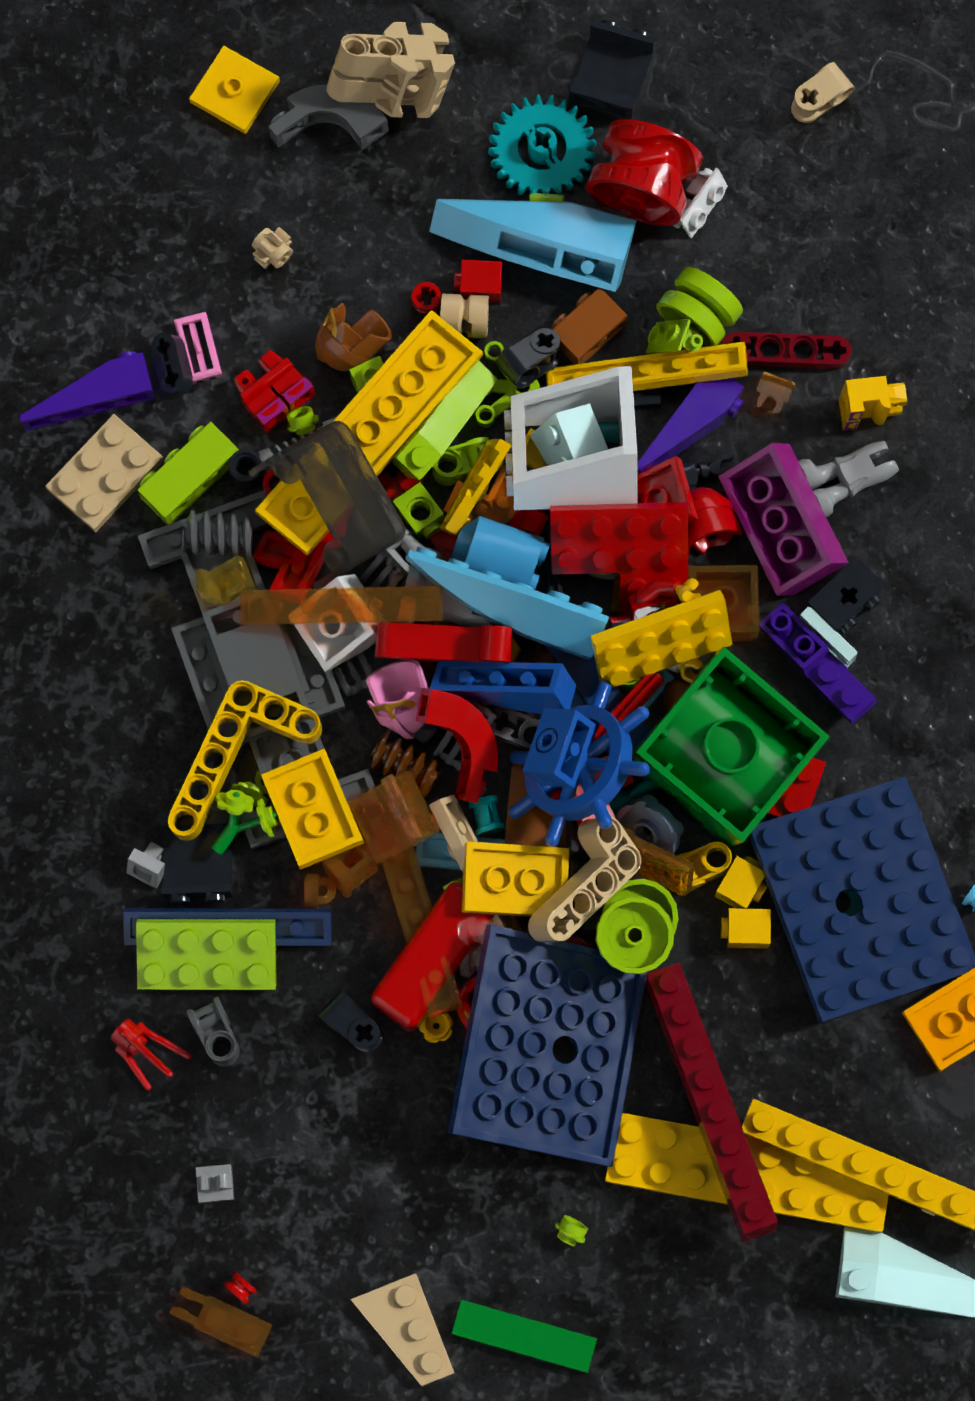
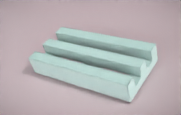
[799,607,857,669]

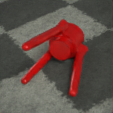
[111,1019,192,1091]

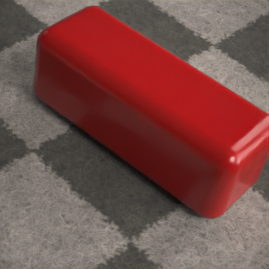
[371,882,495,1031]

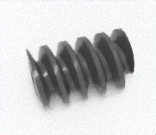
[182,510,254,558]

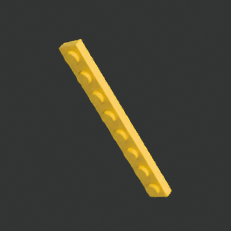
[742,1099,975,1231]

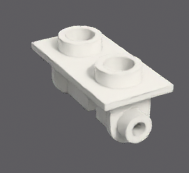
[673,168,728,238]

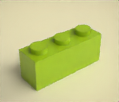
[138,422,239,525]

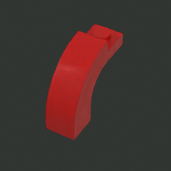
[415,688,498,803]

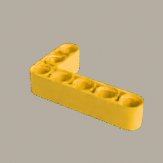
[168,680,322,841]

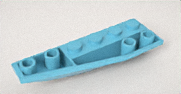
[429,199,637,292]
[405,547,609,660]

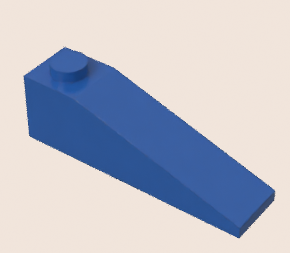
[430,661,576,714]

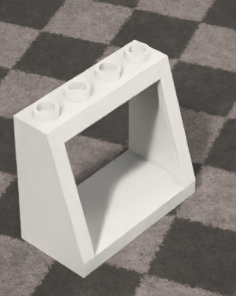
[504,366,637,510]

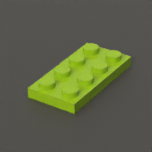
[136,919,277,990]

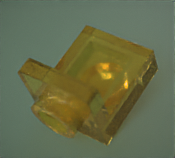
[195,556,255,606]

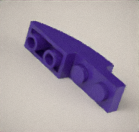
[758,603,877,725]

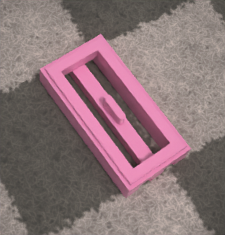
[174,312,223,384]

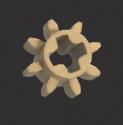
[252,227,293,269]

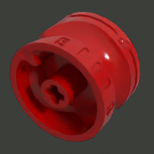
[586,119,703,226]

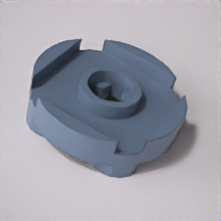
[615,795,684,864]

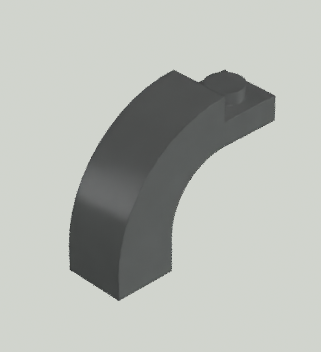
[268,85,389,150]

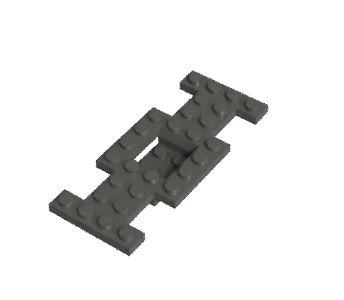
[138,490,381,850]

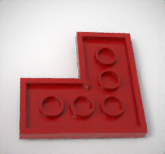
[550,502,688,616]

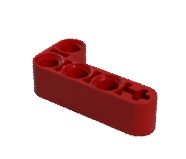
[375,622,512,663]

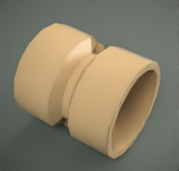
[440,293,489,339]

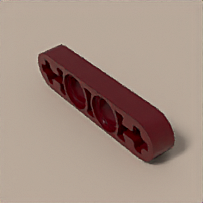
[722,332,852,369]

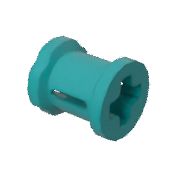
[467,795,506,837]

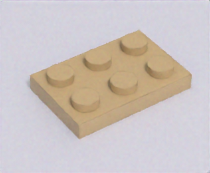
[46,414,164,532]

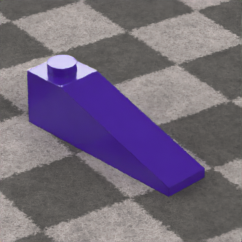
[20,351,155,431]
[637,378,744,474]

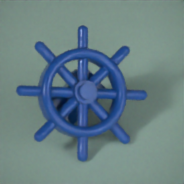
[509,681,650,847]

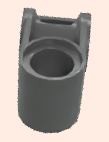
[186,996,240,1067]

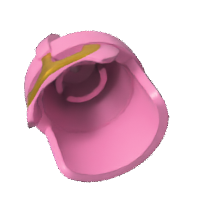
[366,660,430,740]

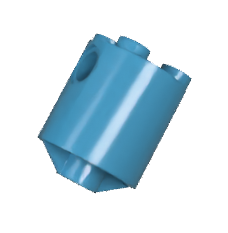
[451,516,550,590]

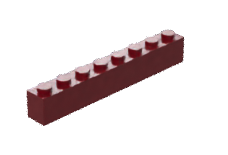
[646,962,778,1243]

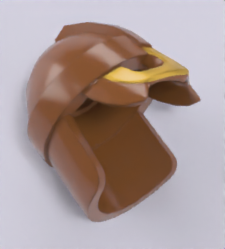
[315,303,392,371]

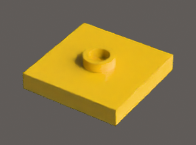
[189,46,280,134]

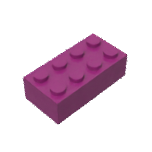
[718,443,849,596]

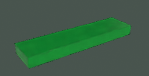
[452,1300,597,1373]

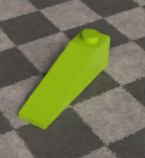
[391,361,498,480]

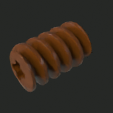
[370,729,446,800]

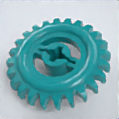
[488,94,596,195]

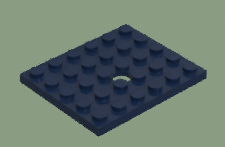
[749,776,975,1024]
[448,925,647,1167]

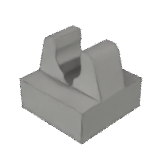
[126,842,165,889]
[196,1164,234,1203]

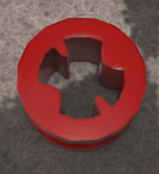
[412,282,441,315]
[223,1271,258,1305]

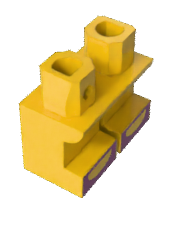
[838,376,907,431]

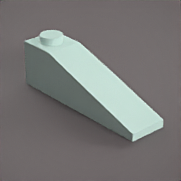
[835,1227,975,1318]

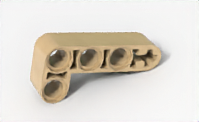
[528,817,641,942]

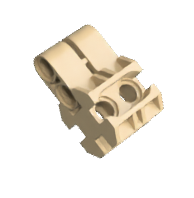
[326,22,455,118]

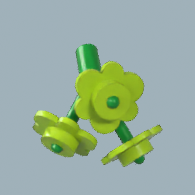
[211,782,278,855]

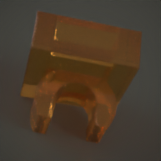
[756,372,796,414]

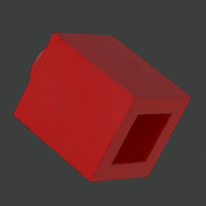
[454,260,502,304]

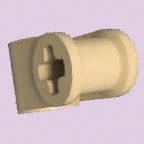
[791,62,855,123]

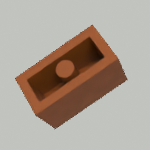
[551,288,627,365]

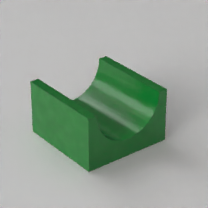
[632,647,830,848]

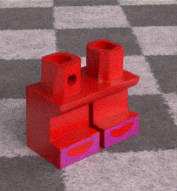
[234,350,316,434]

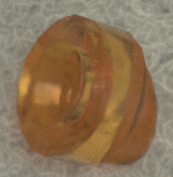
[304,873,336,908]

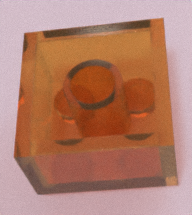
[688,565,759,641]

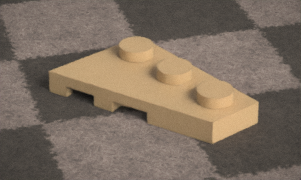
[350,1273,454,1386]

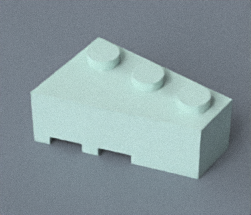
[529,403,608,466]

